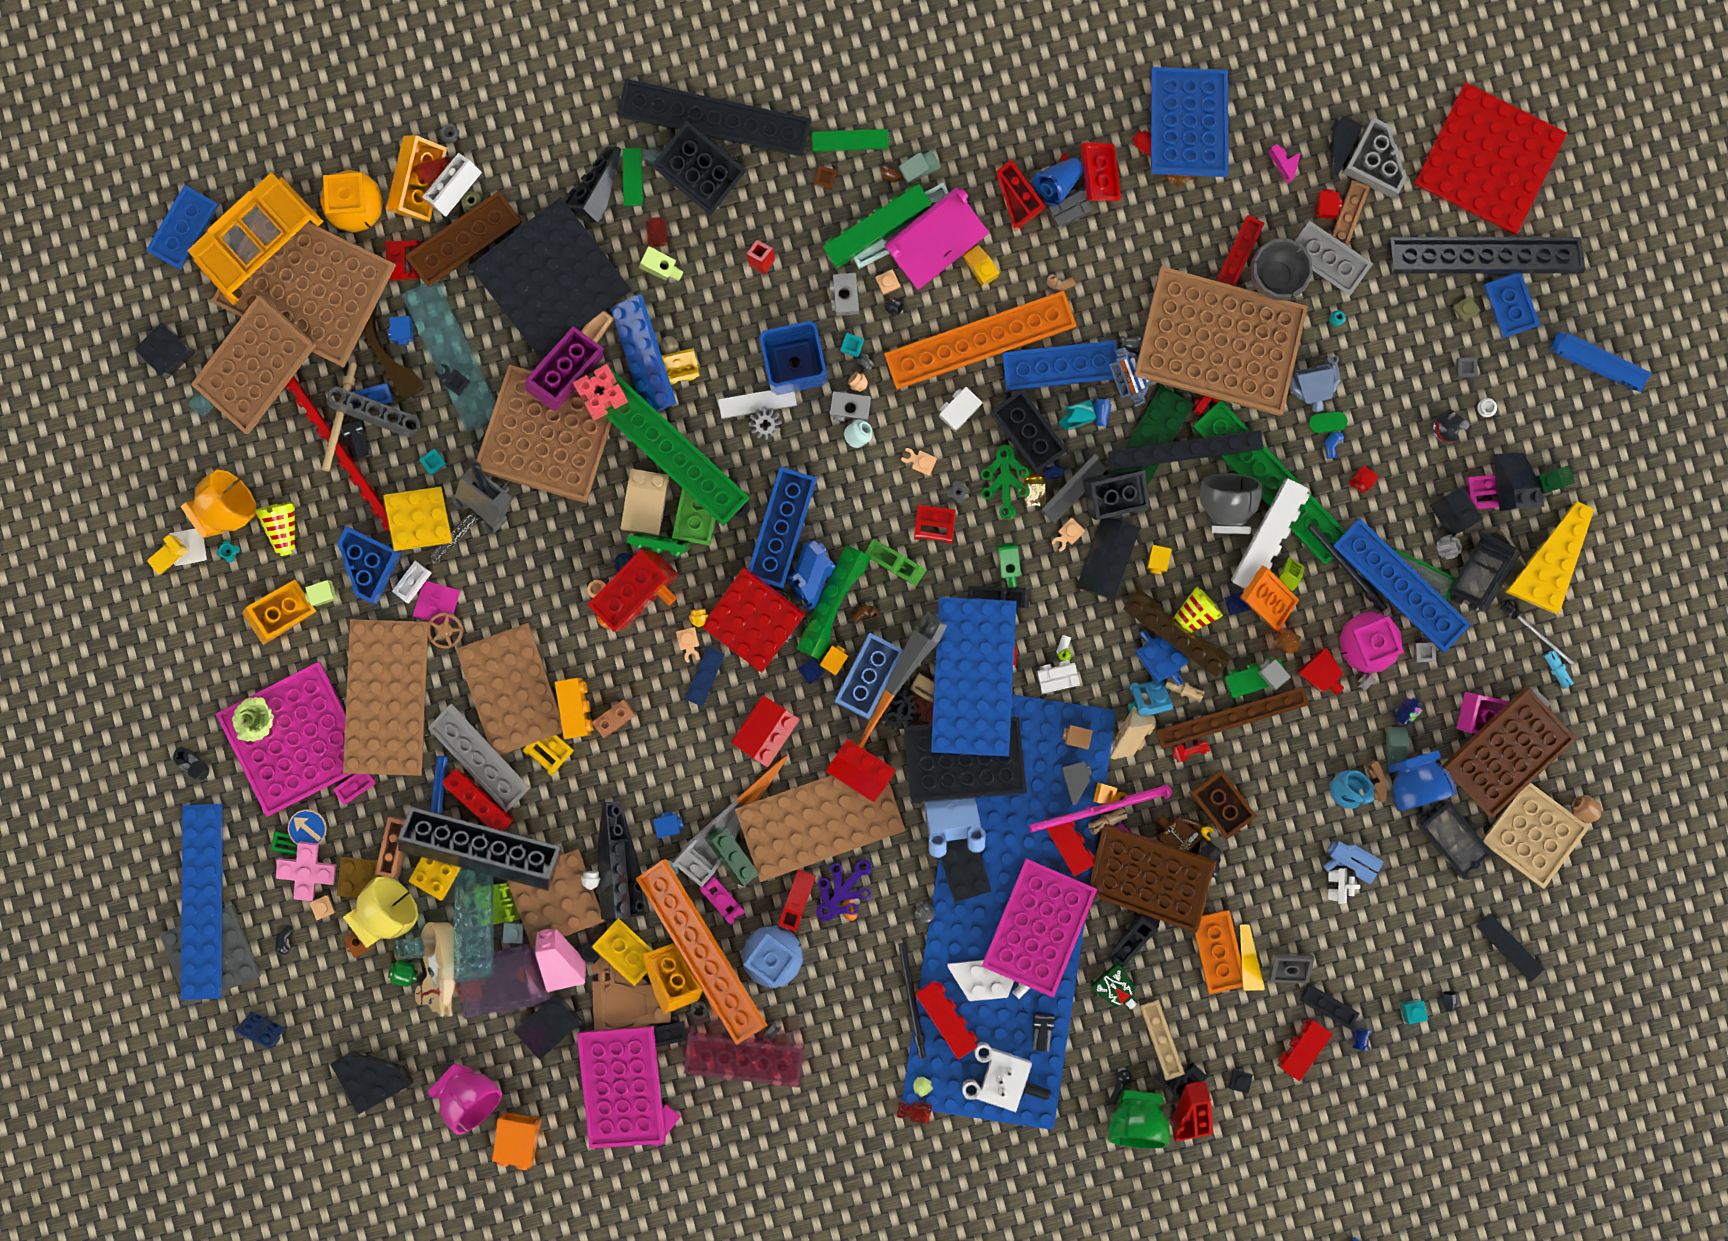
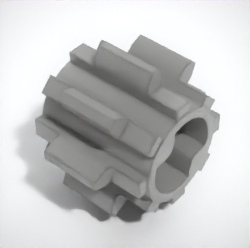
[1437,534,1462,560]

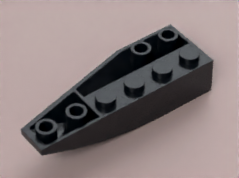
[597,801,646,920]

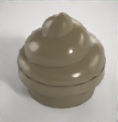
[660,336,679,355]

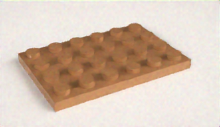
[191,295,316,434]
[456,623,563,756]

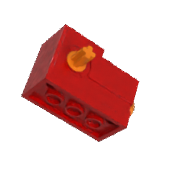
[587,548,679,632]

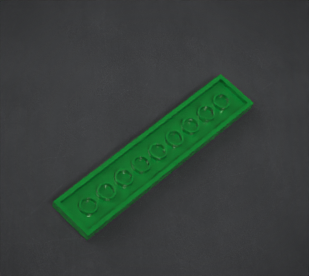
[587,369,750,526]
[1193,400,1346,565]

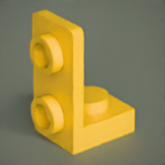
[147,535,189,575]

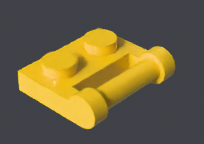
[523,735,574,776]

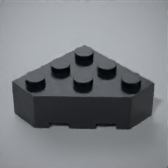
[330,1051,414,1115]

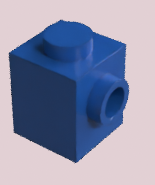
[387,316,414,346]
[653,811,684,838]

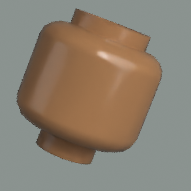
[1572,795,1602,823]

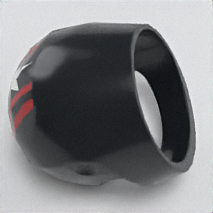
[1433,409,1472,443]

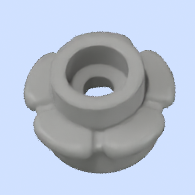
[1358,673,1375,691]

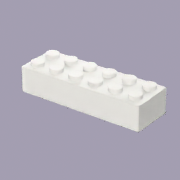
[1231,478,1310,588]

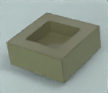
[1452,295,1480,323]

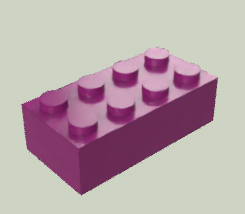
[525,326,604,412]

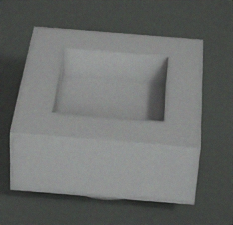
[1414,643,1436,663]

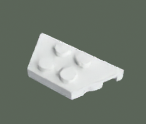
[947,960,1014,1001]

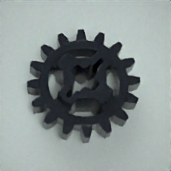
[876,688,918,730]

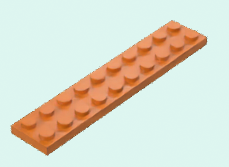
[884,291,1077,390]
[636,859,767,1045]

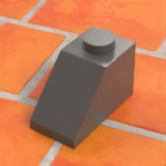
[1061,761,1092,805]

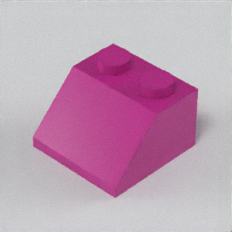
[1457,692,1510,734]

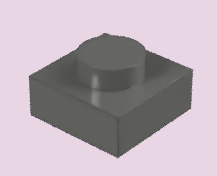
[1456,358,1478,378]

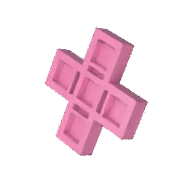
[276,842,337,901]

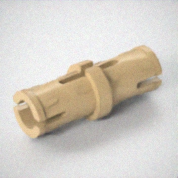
[1165,678,1204,703]
[1088,808,1127,835]

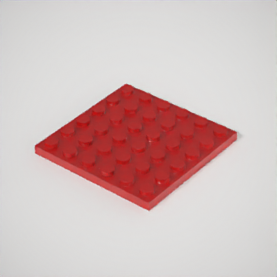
[1413,82,1567,235]

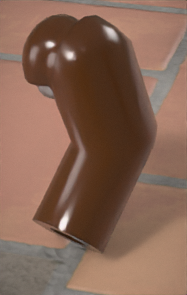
[850,605,879,624]

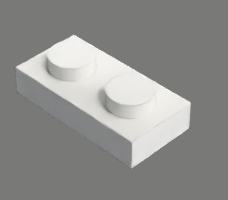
[392,561,431,603]

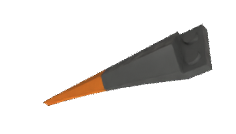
[858,611,947,748]

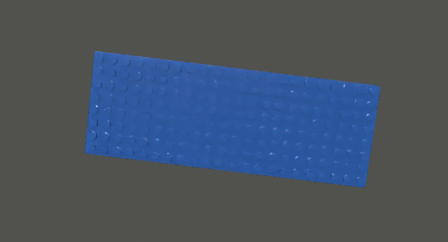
[902,694,1116,1130]

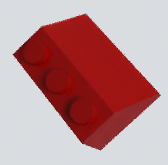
[730,695,800,767]
[826,739,896,802]

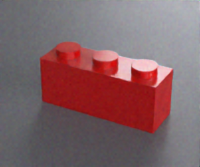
[1046,813,1095,877]
[1277,1018,1333,1082]

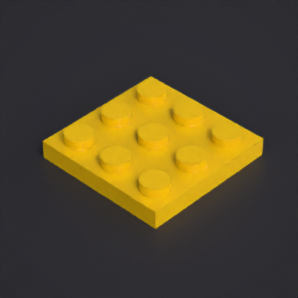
[383,487,452,551]

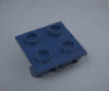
[234,1011,286,1049]

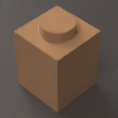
[1062,725,1093,749]

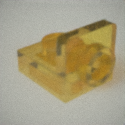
[1024,476,1046,507]

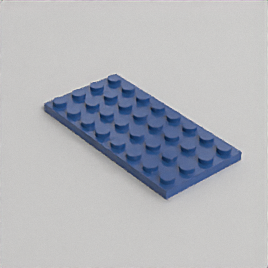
[931,597,1017,756]

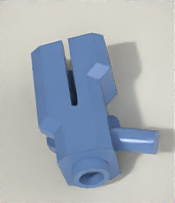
[1323,840,1384,885]

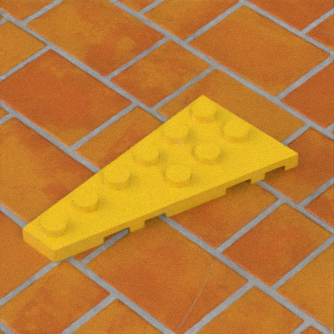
[1505,501,1594,614]

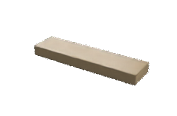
[1140,1000,1185,1081]

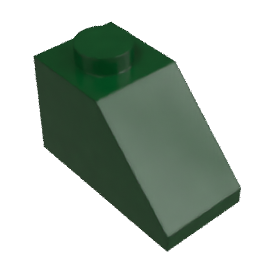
[1536,465,1576,494]

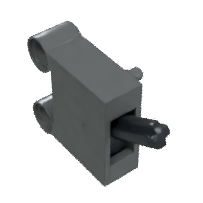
[451,462,512,534]

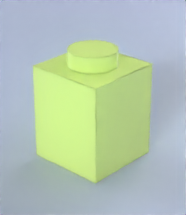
[305,580,338,606]

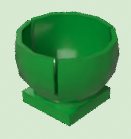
[1107,1090,1170,1149]

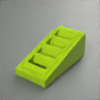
[1278,557,1305,591]

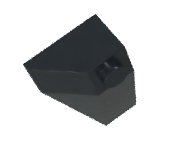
[564,147,621,223]

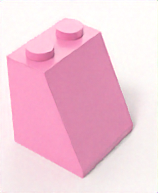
[535,928,586,992]

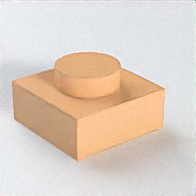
[875,269,901,296]
[310,895,336,920]

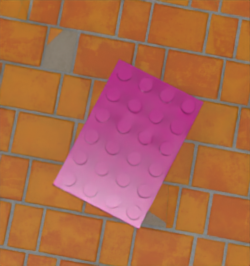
[981,859,1097,997]
[577,1026,666,1149]

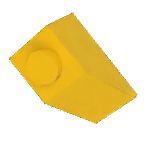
[962,245,999,287]

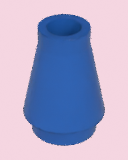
[1093,399,1112,426]

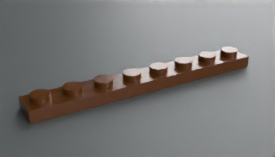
[1156,687,1309,749]

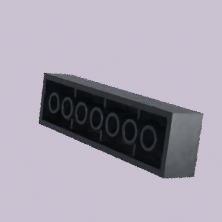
[398,807,561,891]

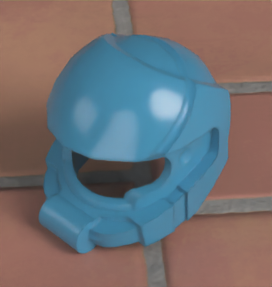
[1330,770,1375,809]

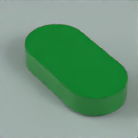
[1308,412,1348,433]

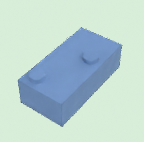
[833,633,904,719]

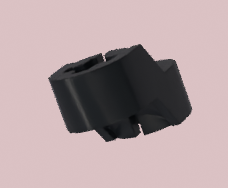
[173,747,209,780]

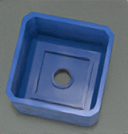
[759,321,828,395]

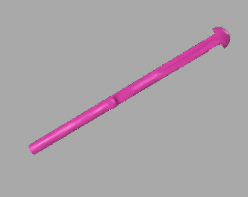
[1029,784,1172,832]

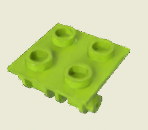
[475,882,520,927]

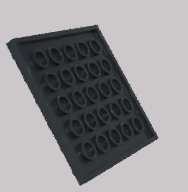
[469,197,632,359]

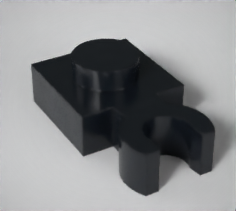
[435,363,471,396]

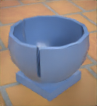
[741,925,804,988]

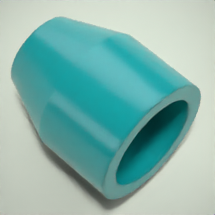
[1329,310,1346,327]

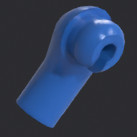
[1325,431,1344,459]

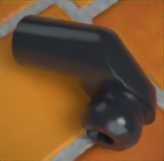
[275,925,295,955]

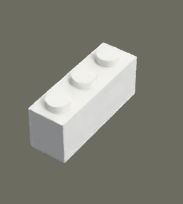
[423,153,482,216]

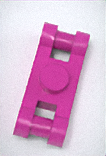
[698,875,745,925]

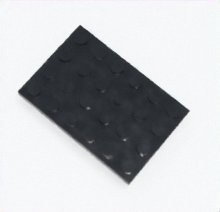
[904,717,1027,804]

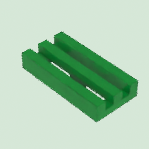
[271,831,298,855]

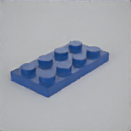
[146,185,219,270]

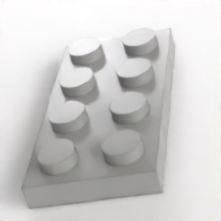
[1295,220,1373,295]

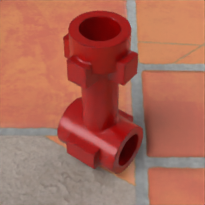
[1172,740,1210,763]

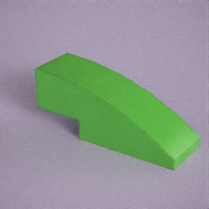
[865,539,926,586]

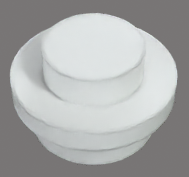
[1477,398,1497,417]

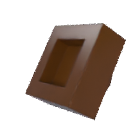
[814,165,837,190]

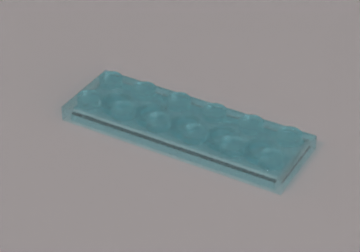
[453,869,493,983]

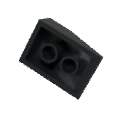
[1493,452,1545,512]
[1083,470,1150,520]
[514,992,583,1060]

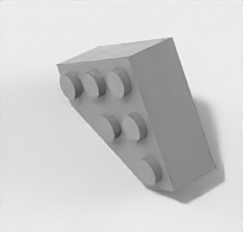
[1343,117,1407,199]

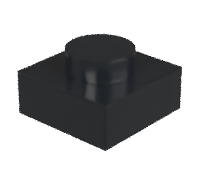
[1229,1069,1253,1094]

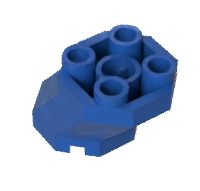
[787,540,835,610]

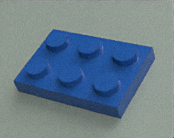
[1483,274,1540,339]

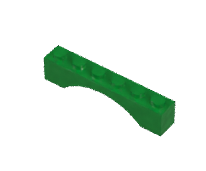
[796,545,871,661]

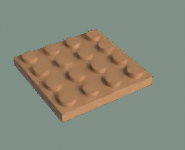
[507,849,605,948]

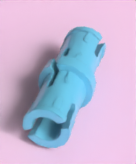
[1543,650,1574,689]

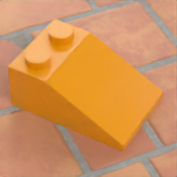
[242,580,316,645]
[642,943,703,1014]

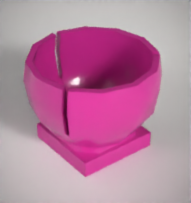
[1339,612,1404,673]
[428,1063,502,1135]

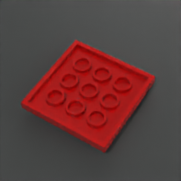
[701,567,806,673]

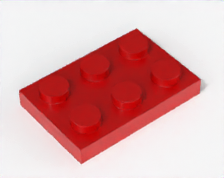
[1080,142,1121,202]

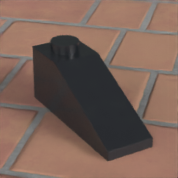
[1330,115,1363,181]
[1108,913,1160,967]

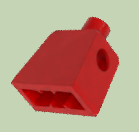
[1296,648,1344,695]

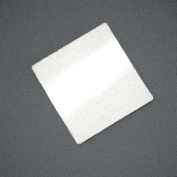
[170,529,207,566]

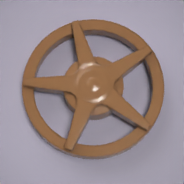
[428,613,463,649]

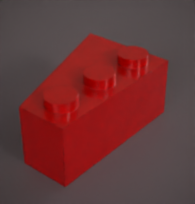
[996,160,1046,232]
[1170,1081,1213,1142]

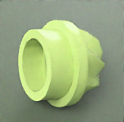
[913,1077,933,1097]

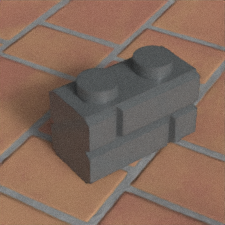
[1047,189,1093,230]

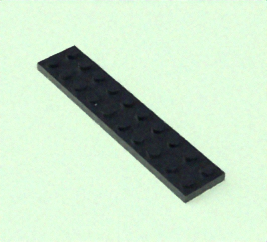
[617,78,811,157]
[1389,237,1586,274]

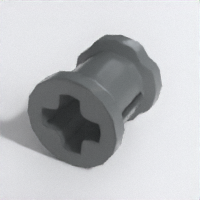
[1120,335,1141,353]

